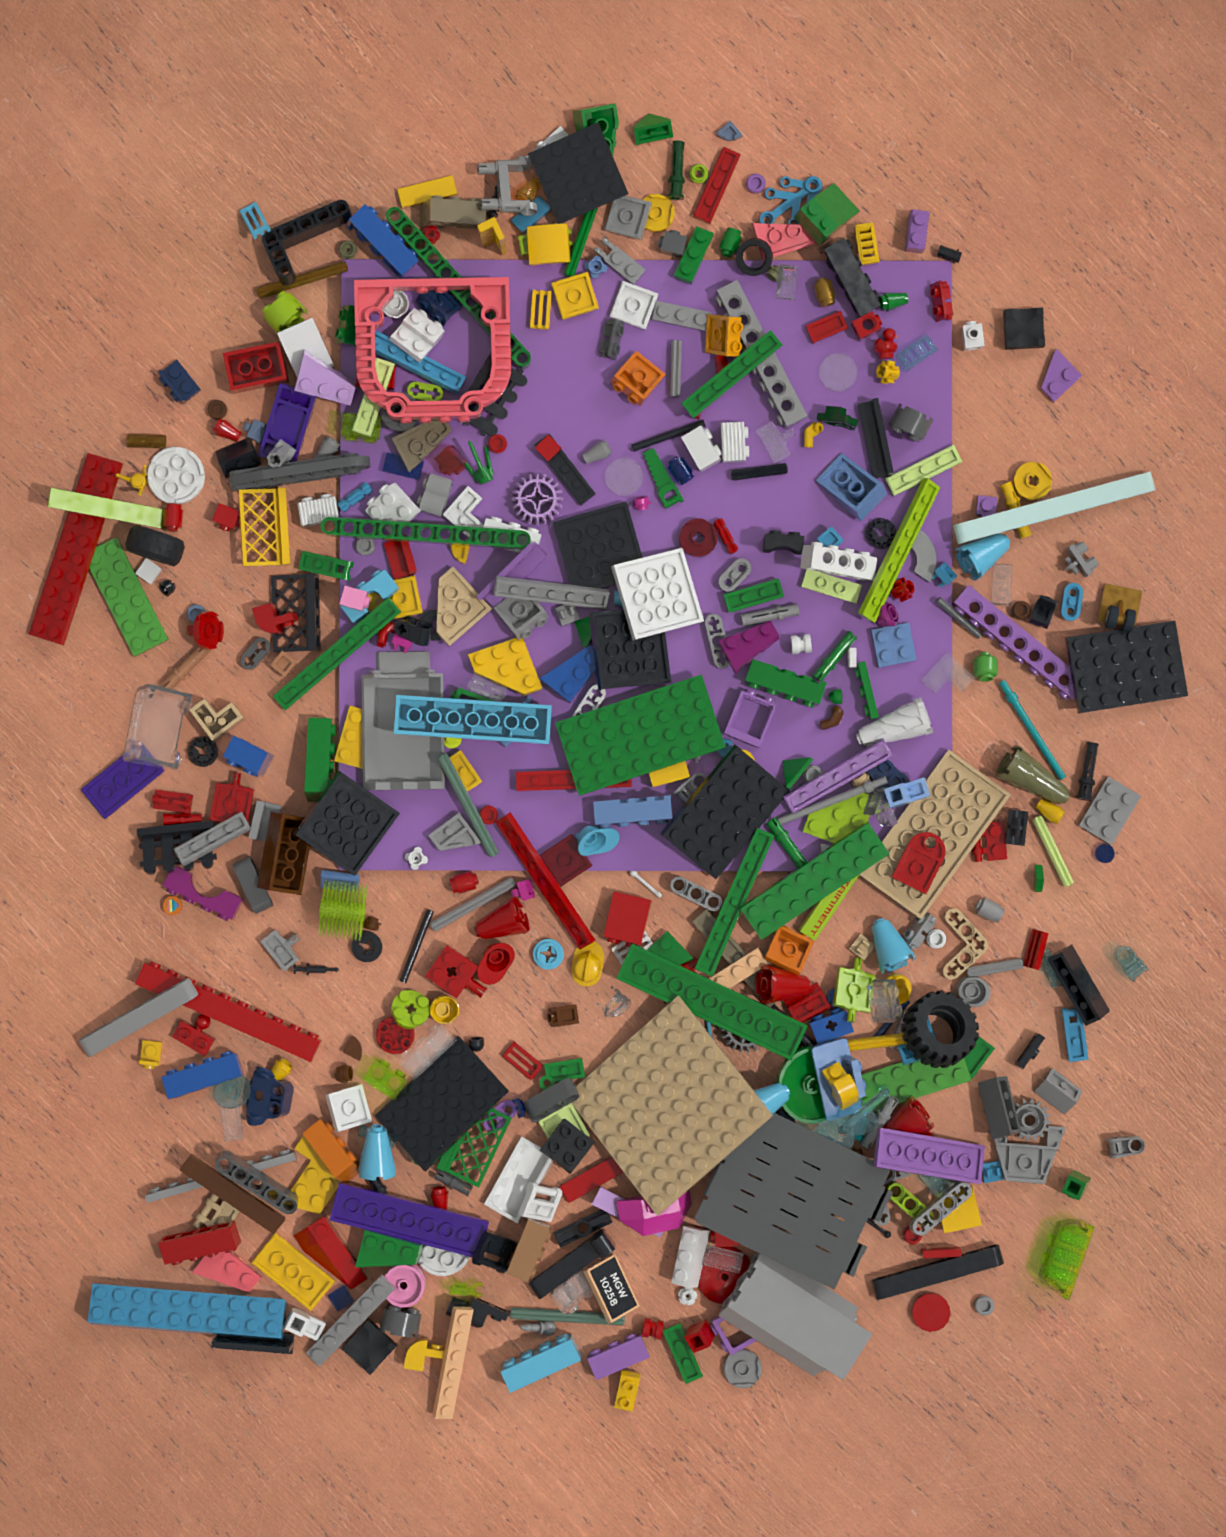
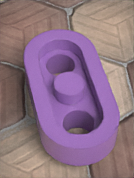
[483,1100,518,1132]

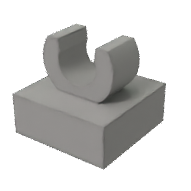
[555,605,580,626]

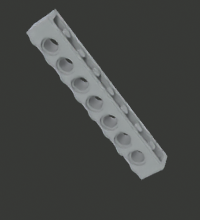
[715,280,807,429]

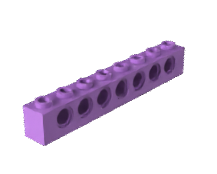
[952,585,1075,701]

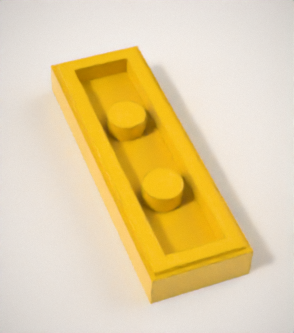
[397,175,458,209]

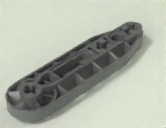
[229,453,371,492]

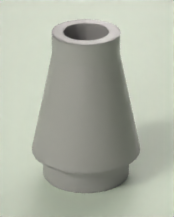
[314,436,340,459]
[582,440,612,464]

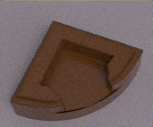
[343,1035,362,1061]

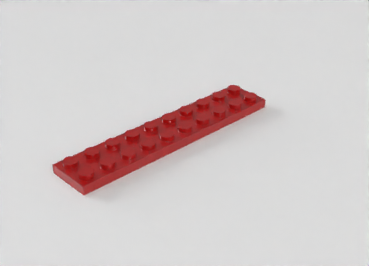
[29,453,123,646]

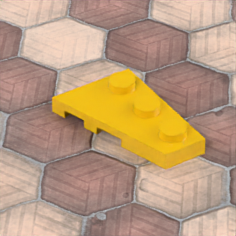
[334,706,363,769]

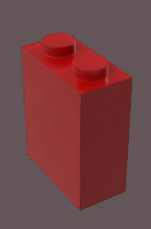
[603,891,652,947]

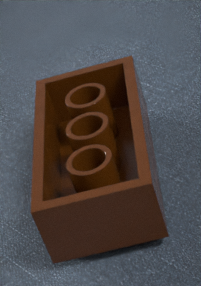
[257,812,310,895]

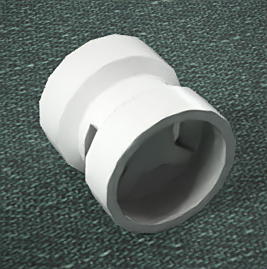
[790,634,812,655]

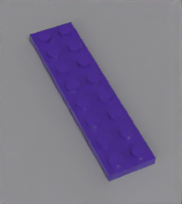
[330,1182,489,1257]

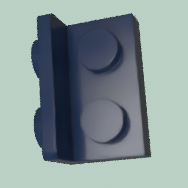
[415,290,462,327]
[158,360,201,404]

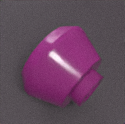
[876,602,899,627]

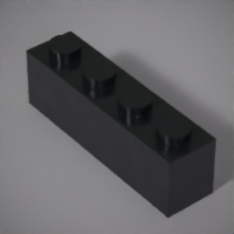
[1047,944,1110,1026]

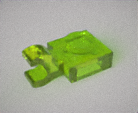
[449,1281,484,1297]

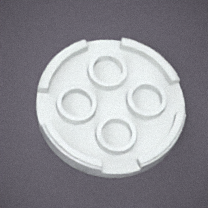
[147,447,205,504]
[418,1245,470,1276]

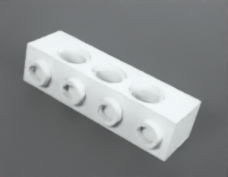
[800,542,877,581]

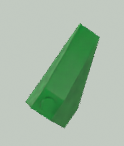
[572,103,619,155]

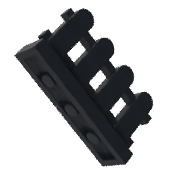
[455,353,527,436]
[137,821,217,875]

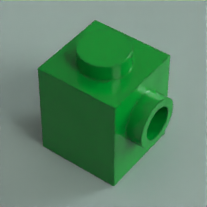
[1062,1170,1091,1200]

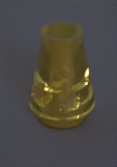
[515,177,541,202]

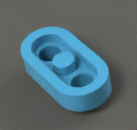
[1060,583,1083,621]

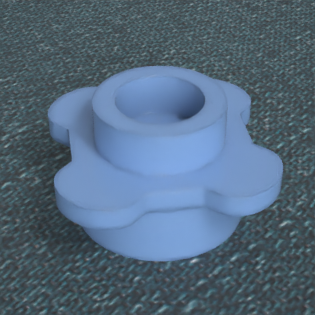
[585,256,608,279]

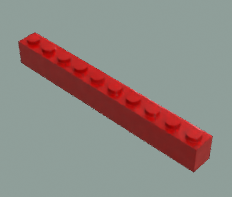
[135,961,322,1062]

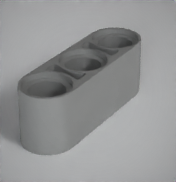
[670,877,722,911]

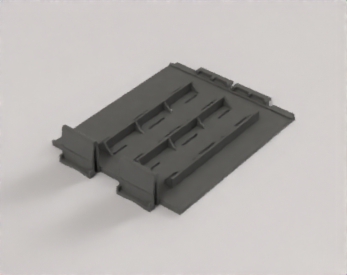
[695,1113,893,1290]

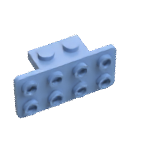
[811,1038,866,1121]

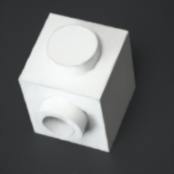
[961,321,985,351]

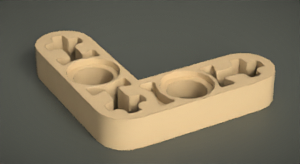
[942,908,988,980]

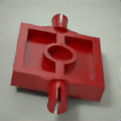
[209,772,255,824]

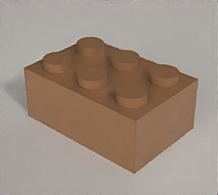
[506,1218,552,1283]

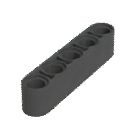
[215,1150,298,1214]

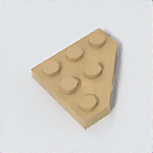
[436,567,492,647]

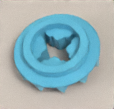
[533,939,564,970]

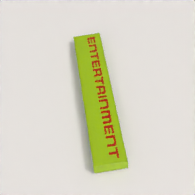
[798,875,859,941]

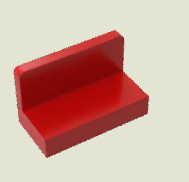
[384,534,417,580]

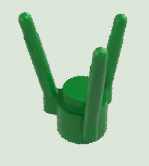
[457,441,495,485]

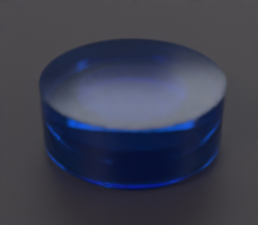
[1095,844,1115,863]

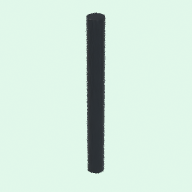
[631,419,706,452]
[399,909,434,983]

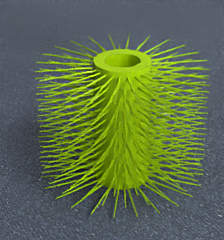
[318,880,367,942]

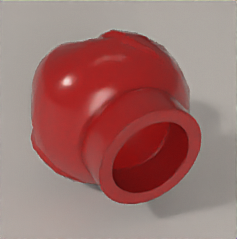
[873,328,898,359]

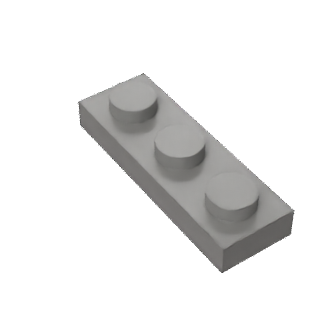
[652,301,712,332]

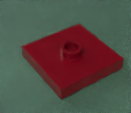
[540,834,593,887]

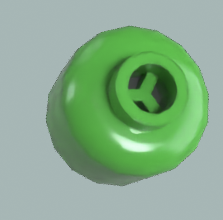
[973,652,998,682]

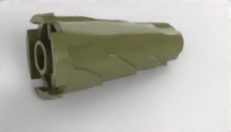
[996,744,1070,804]

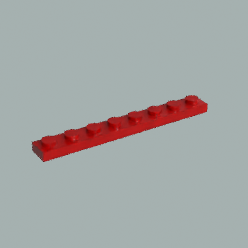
[495,812,595,950]

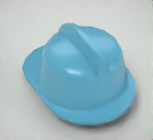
[575,825,619,856]

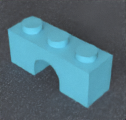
[339,569,400,624]

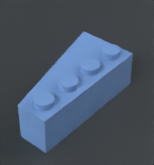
[593,795,672,828]

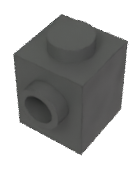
[658,230,687,258]

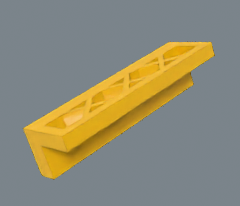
[477,217,507,255]

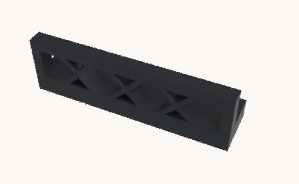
[858,398,894,479]

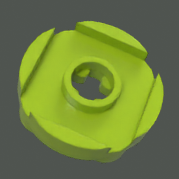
[391,990,430,1029]

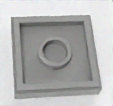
[604,196,652,240]

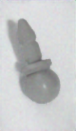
[520,1321,556,1336]

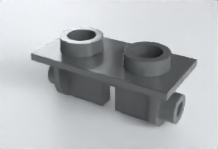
[599,318,624,360]

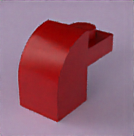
[252,603,299,634]

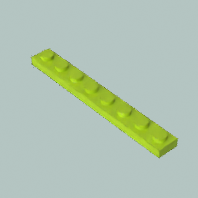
[858,478,941,623]

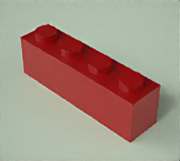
[158,1220,241,1265]

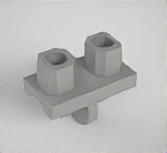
[1064,542,1099,577]

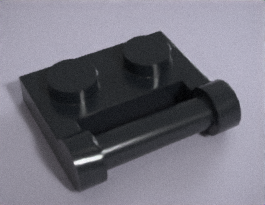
[472,1230,517,1274]

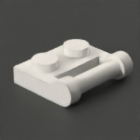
[518,1182,562,1222]

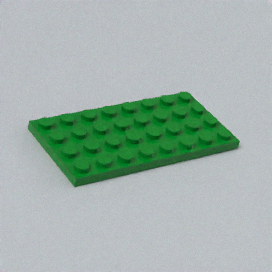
[555,674,726,796]

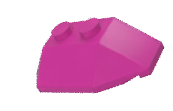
[616,1190,692,1236]

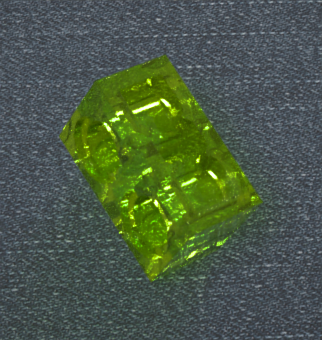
[363,1058,408,1100]

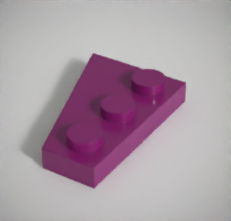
[719,621,779,674]

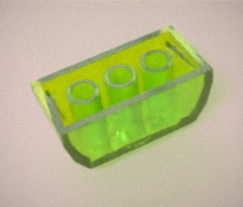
[1039,1219,1095,1300]

